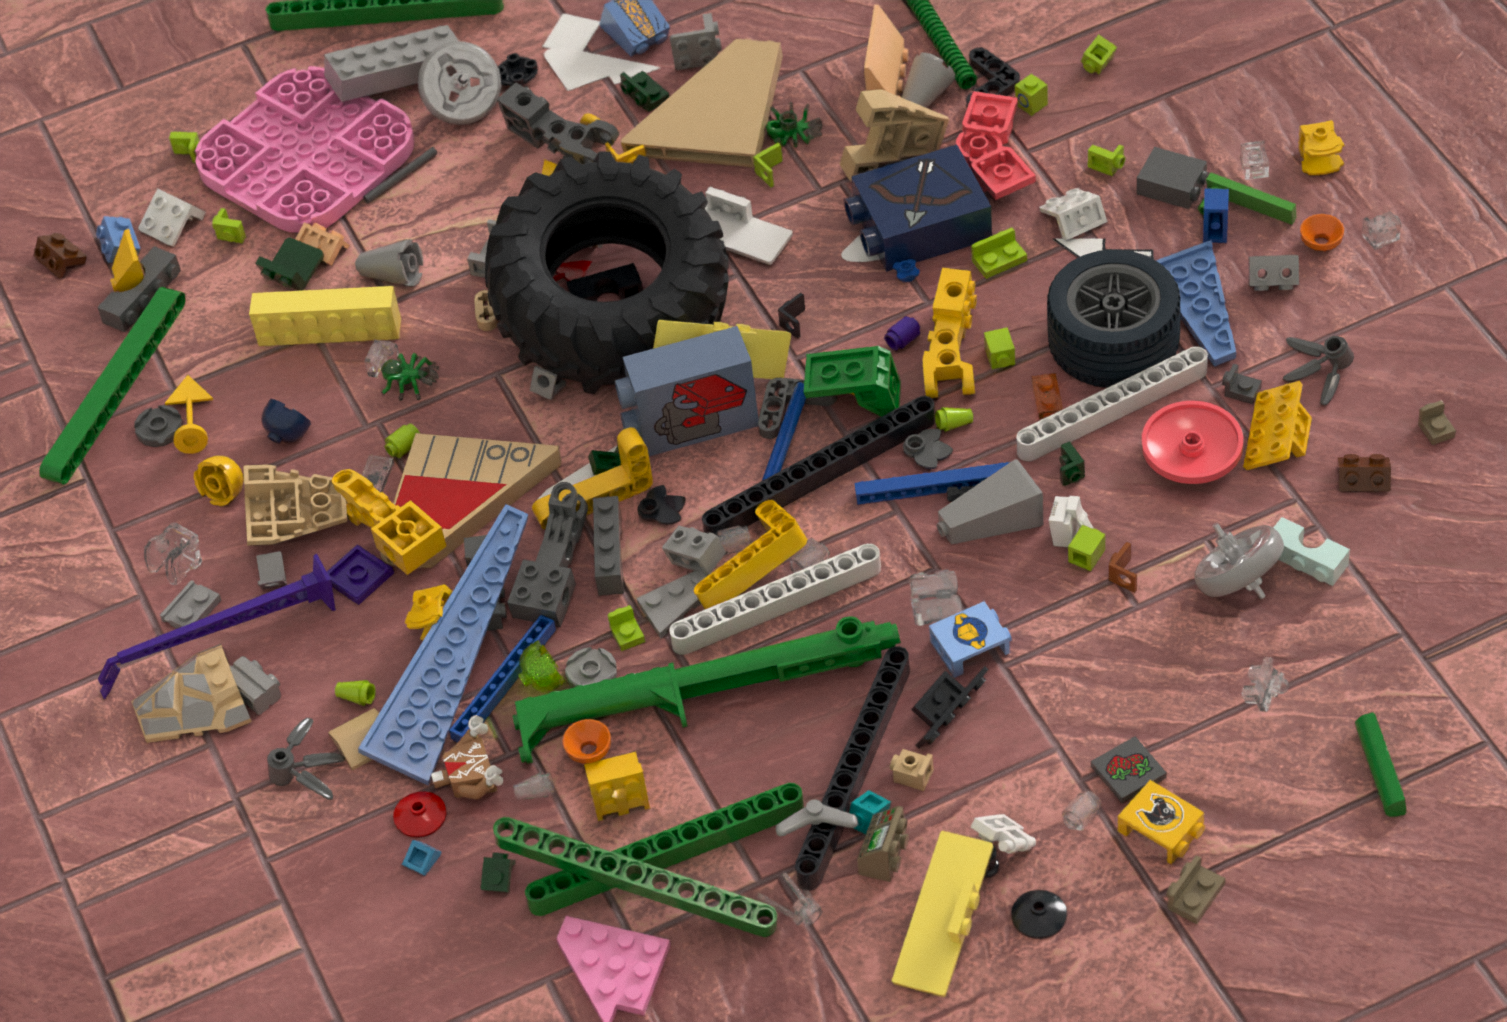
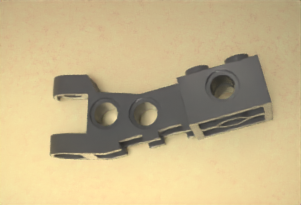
[497,83,620,164]
[507,482,588,627]

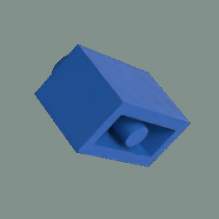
[1203,189,1229,243]

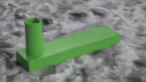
[1198,172,1297,225]

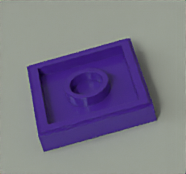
[327,544,394,605]

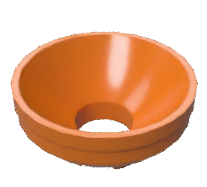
[1300,214,1344,251]
[563,719,611,763]

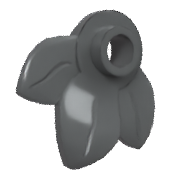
[903,429,953,469]

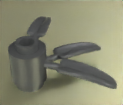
[1283,336,1354,405]
[267,718,345,800]

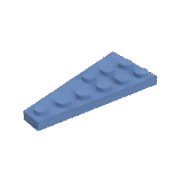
[1156,240,1236,366]

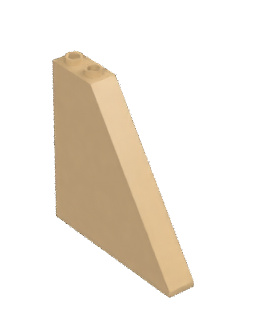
[621,39,783,167]

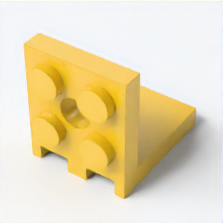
[584,752,650,821]

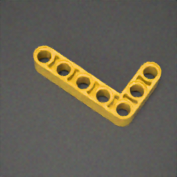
[532,427,653,530]
[694,500,808,610]

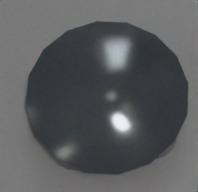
[498,53,538,87]

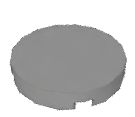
[565,647,617,688]

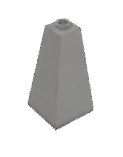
[936,459,1044,544]

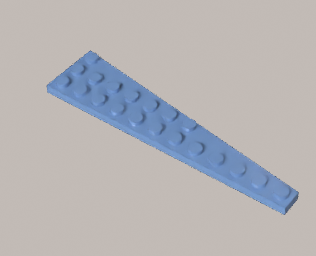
[358,504,528,786]

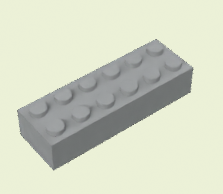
[324,25,459,102]

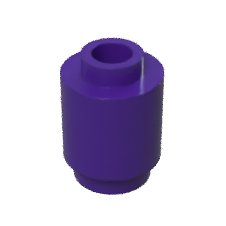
[884,316,920,350]

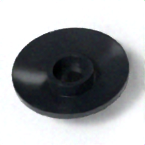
[1011,890,1067,939]

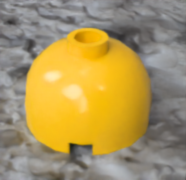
[193,455,244,506]

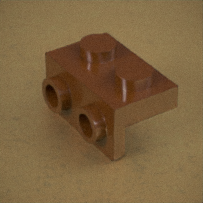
[34,233,87,278]
[1337,454,1391,491]

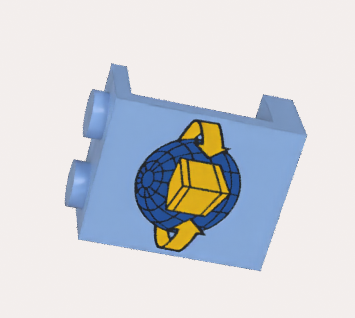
[929,601,1012,678]

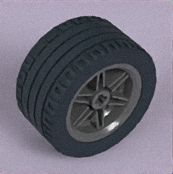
[1047,249,1181,388]

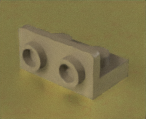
[1166,855,1225,924]

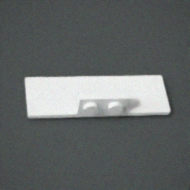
[705,187,793,265]

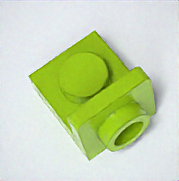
[169,132,200,163]
[1088,145,1126,176]
[607,605,645,652]

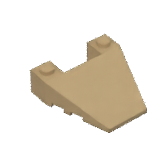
[840,89,949,182]

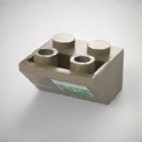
[857,806,909,882]

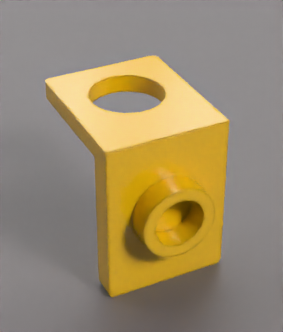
[605,142,646,164]

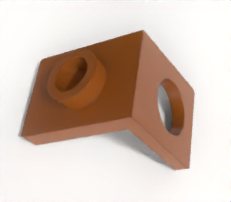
[1109,542,1137,593]

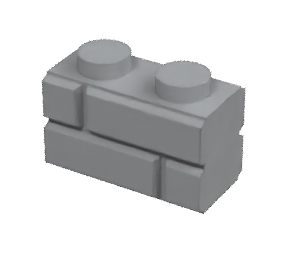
[230,656,281,715]

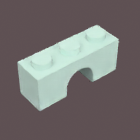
[1273,517,1350,586]

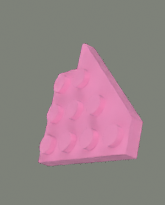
[557,916,671,1022]

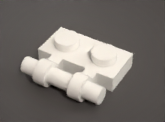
[971,814,1036,853]

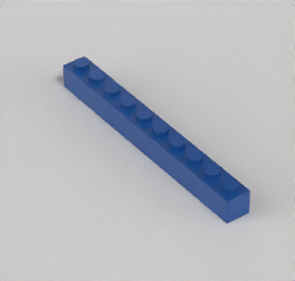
[854,462,1010,505]
[449,615,556,743]

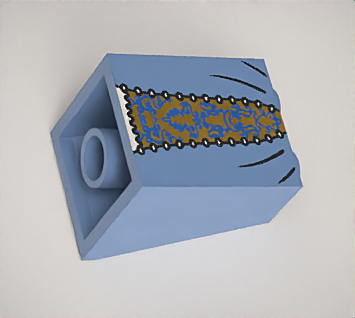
[599,0,670,56]

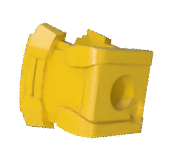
[1298,120,1345,175]
[404,584,453,641]

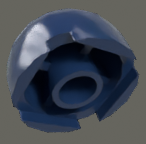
[261,398,311,444]

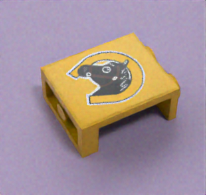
[1118,780,1205,865]

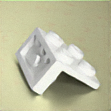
[138,188,206,247]
[1039,188,1107,240]

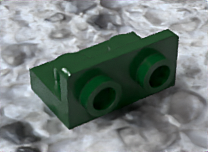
[620,70,670,112]

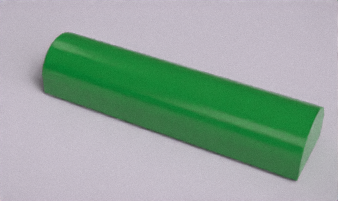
[1355,712,1407,817]

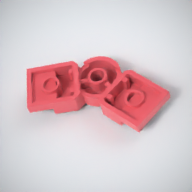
[956,91,1036,200]

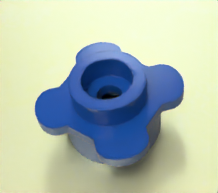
[893,259,920,282]

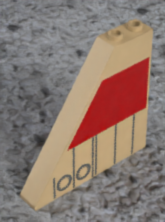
[380,433,562,568]

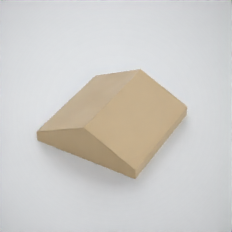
[328,708,379,771]

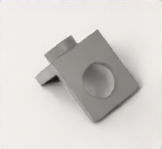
[530,366,566,400]
[256,551,287,589]

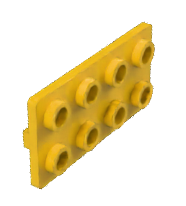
[1243,381,1312,470]

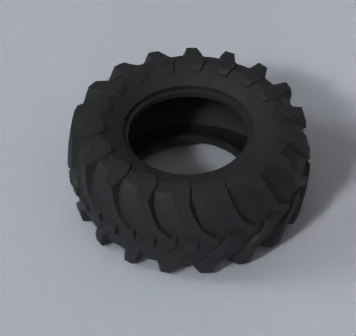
[485,151,729,394]

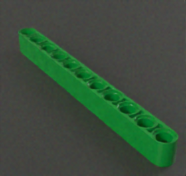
[265,0,504,31]
[39,287,186,484]
[525,783,804,916]
[493,817,777,937]

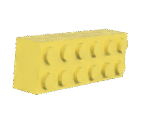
[249,286,401,346]

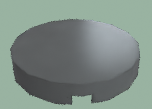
[134,405,183,447]

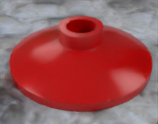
[393,791,447,838]

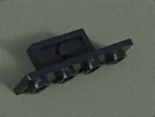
[911,666,989,748]

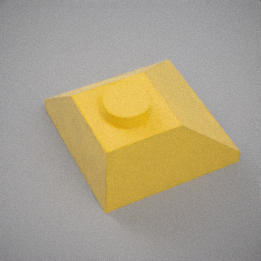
[110,229,144,292]

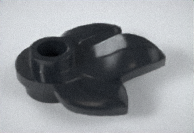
[637,485,686,525]

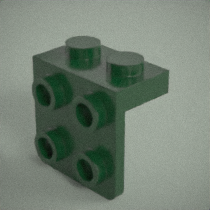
[255,237,324,291]

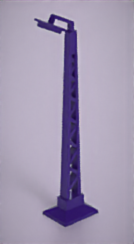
[98,553,336,699]

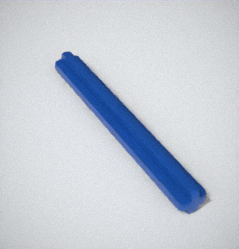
[762,382,806,480]

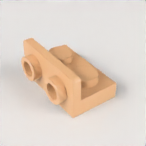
[296,222,350,266]

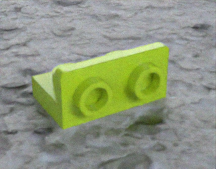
[971,228,1027,279]

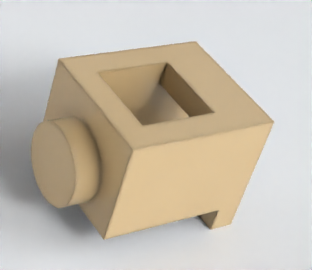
[890,749,934,791]

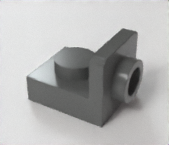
[1222,364,1262,404]

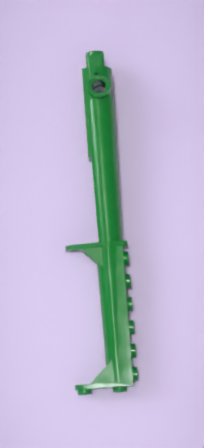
[512,616,901,764]

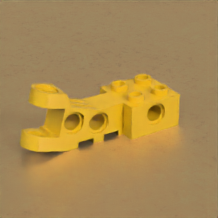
[922,268,977,398]
[332,469,447,575]

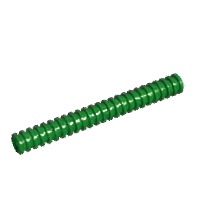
[906,0,977,89]

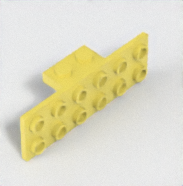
[653,320,791,379]
[892,831,993,997]

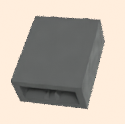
[1136,147,1210,209]

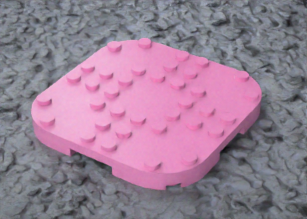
[195,67,414,233]

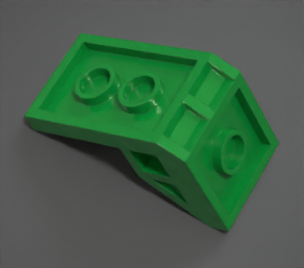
[804,346,901,417]

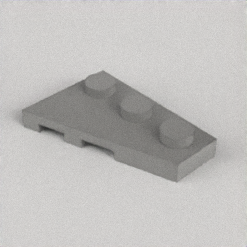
[637,571,708,639]

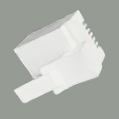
[1049,496,1093,547]

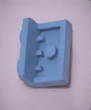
[96,216,141,263]

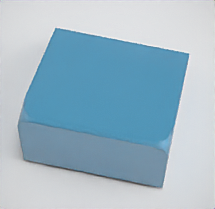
[402,840,442,876]

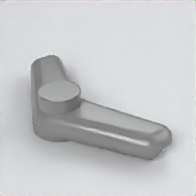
[776,800,858,836]

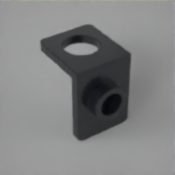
[778,293,805,339]

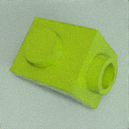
[212,208,246,243]

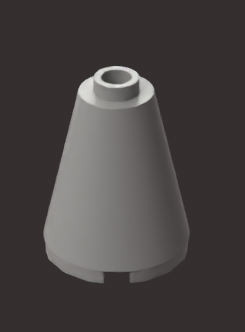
[901,52,955,108]
[355,239,423,286]

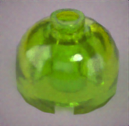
[518,639,567,692]

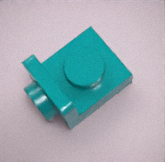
[849,790,891,835]

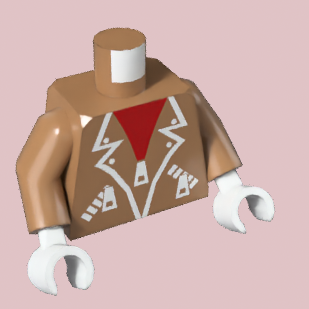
[431,715,503,800]

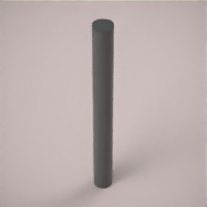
[363,147,438,204]

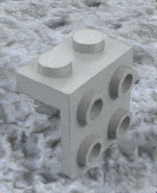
[670,13,722,70]

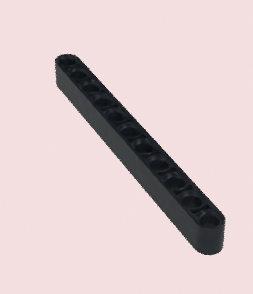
[702,396,935,541]
[795,646,910,891]

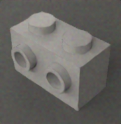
[1248,255,1299,290]
[662,525,726,575]

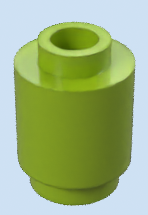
[384,423,420,458]

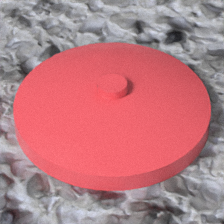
[1142,401,1243,484]

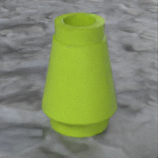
[935,407,973,432]
[335,680,376,706]

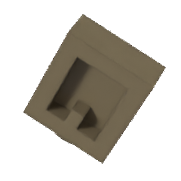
[1418,401,1456,445]

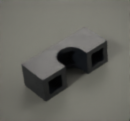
[566,263,643,301]

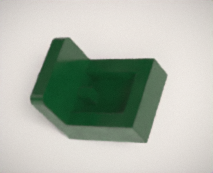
[588,445,621,475]
[480,852,516,892]

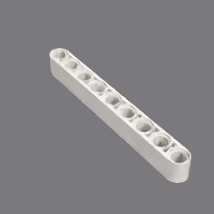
[1016,347,1208,461]
[669,544,881,655]

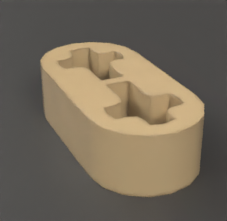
[474,290,498,331]

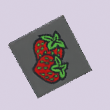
[1091,736,1167,803]

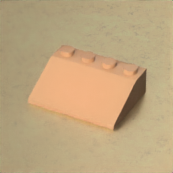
[864,5,908,97]

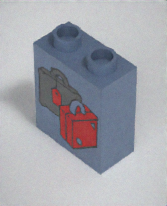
[614,326,759,456]

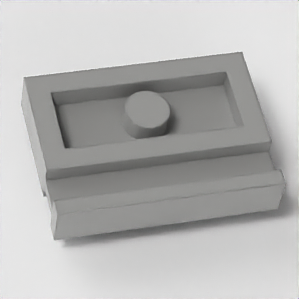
[160,580,221,629]

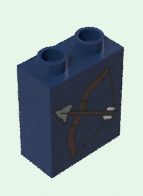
[844,144,992,272]

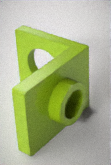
[753,143,783,187]

